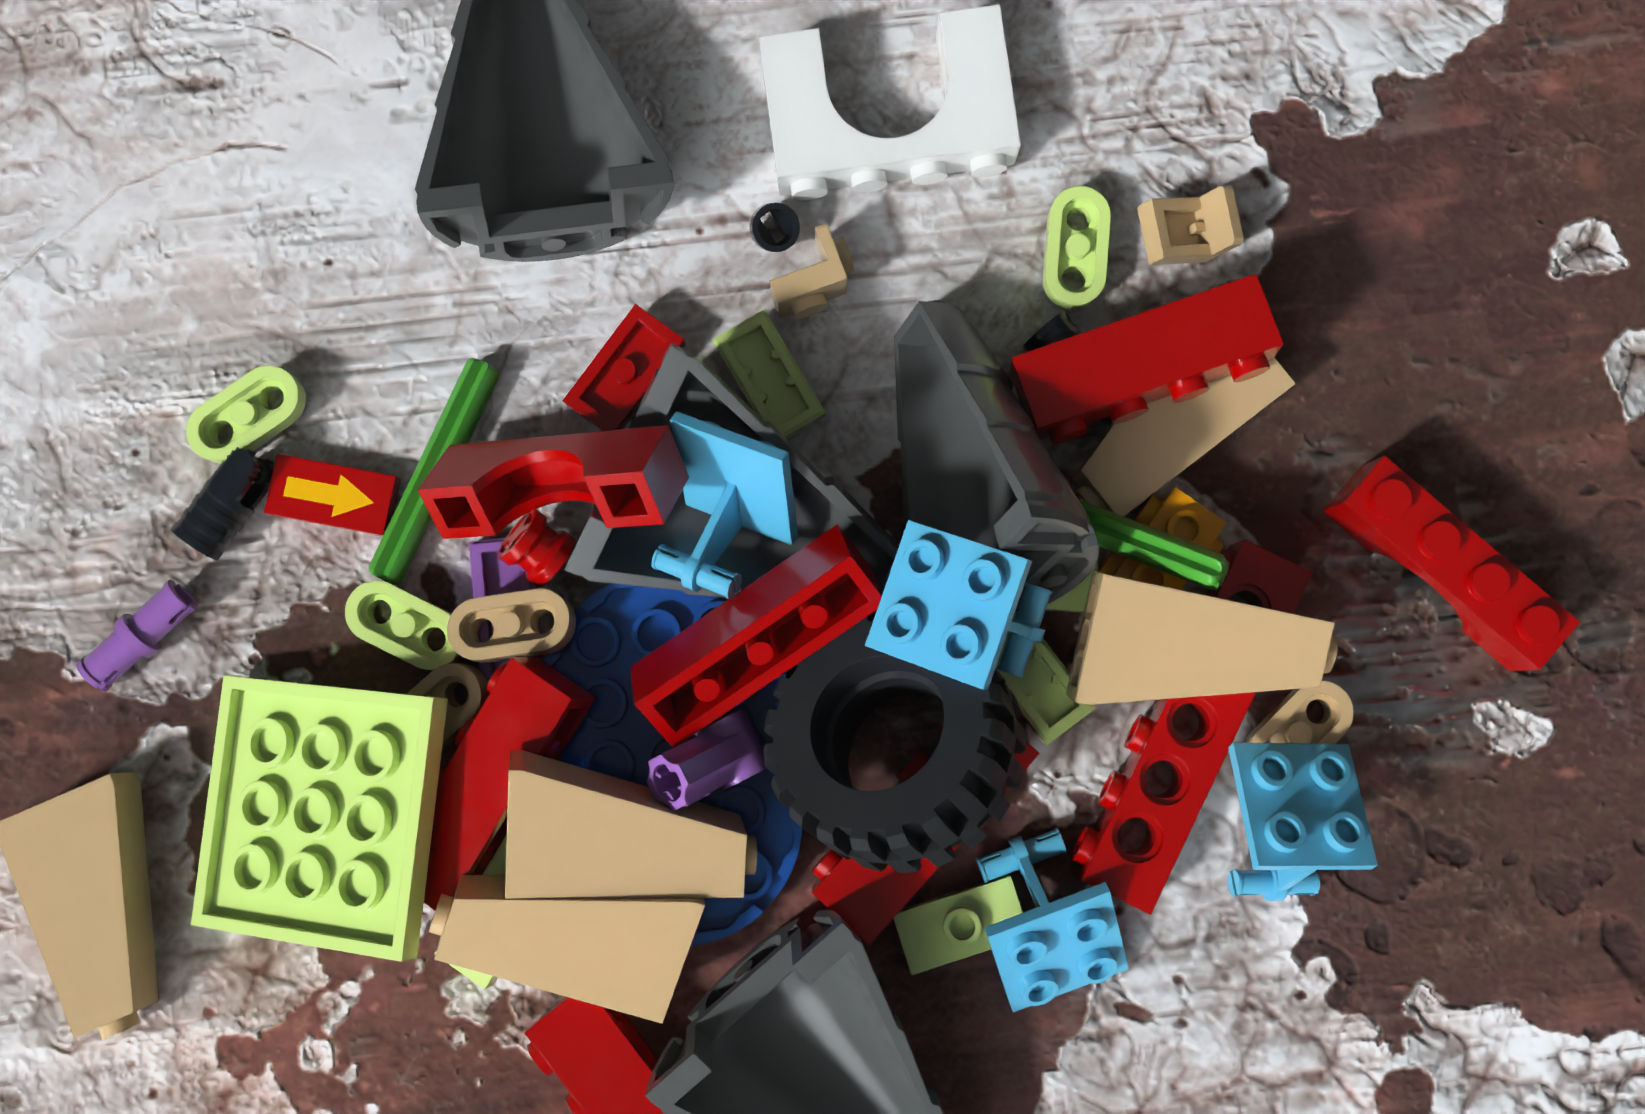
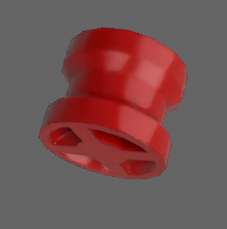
[497,508,576,587]

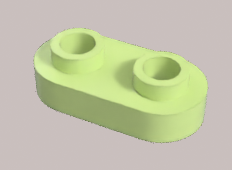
[1043,186,1111,310]
[186,365,306,464]
[345,581,462,670]

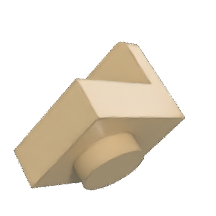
[1137,186,1244,265]
[769,223,854,319]

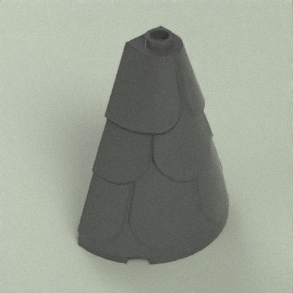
[415,0,674,262]
[894,300,1099,608]
[565,343,899,615]
[645,910,945,1114]

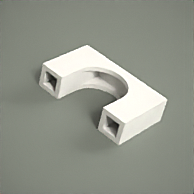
[759,4,1021,201]

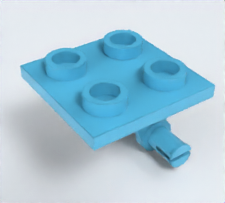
[652,411,798,600]
[865,520,1053,691]
[1227,743,1378,902]
[976,828,1129,1013]

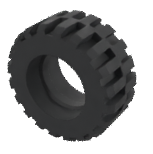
[763,613,1026,873]

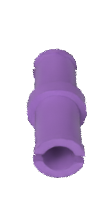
[76,580,198,691]

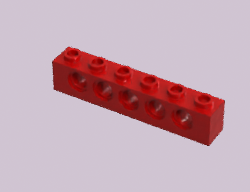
[1071,539,1313,915]

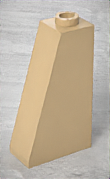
[1072,357,1296,516]
[1066,571,1338,705]
[505,750,757,899]
[0,771,159,1040]
[429,875,705,1024]

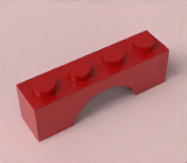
[417,425,689,539]
[1323,455,1580,671]

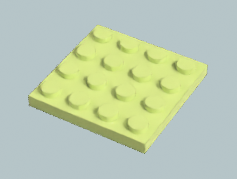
[191,675,448,962]

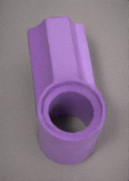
[647,708,766,811]

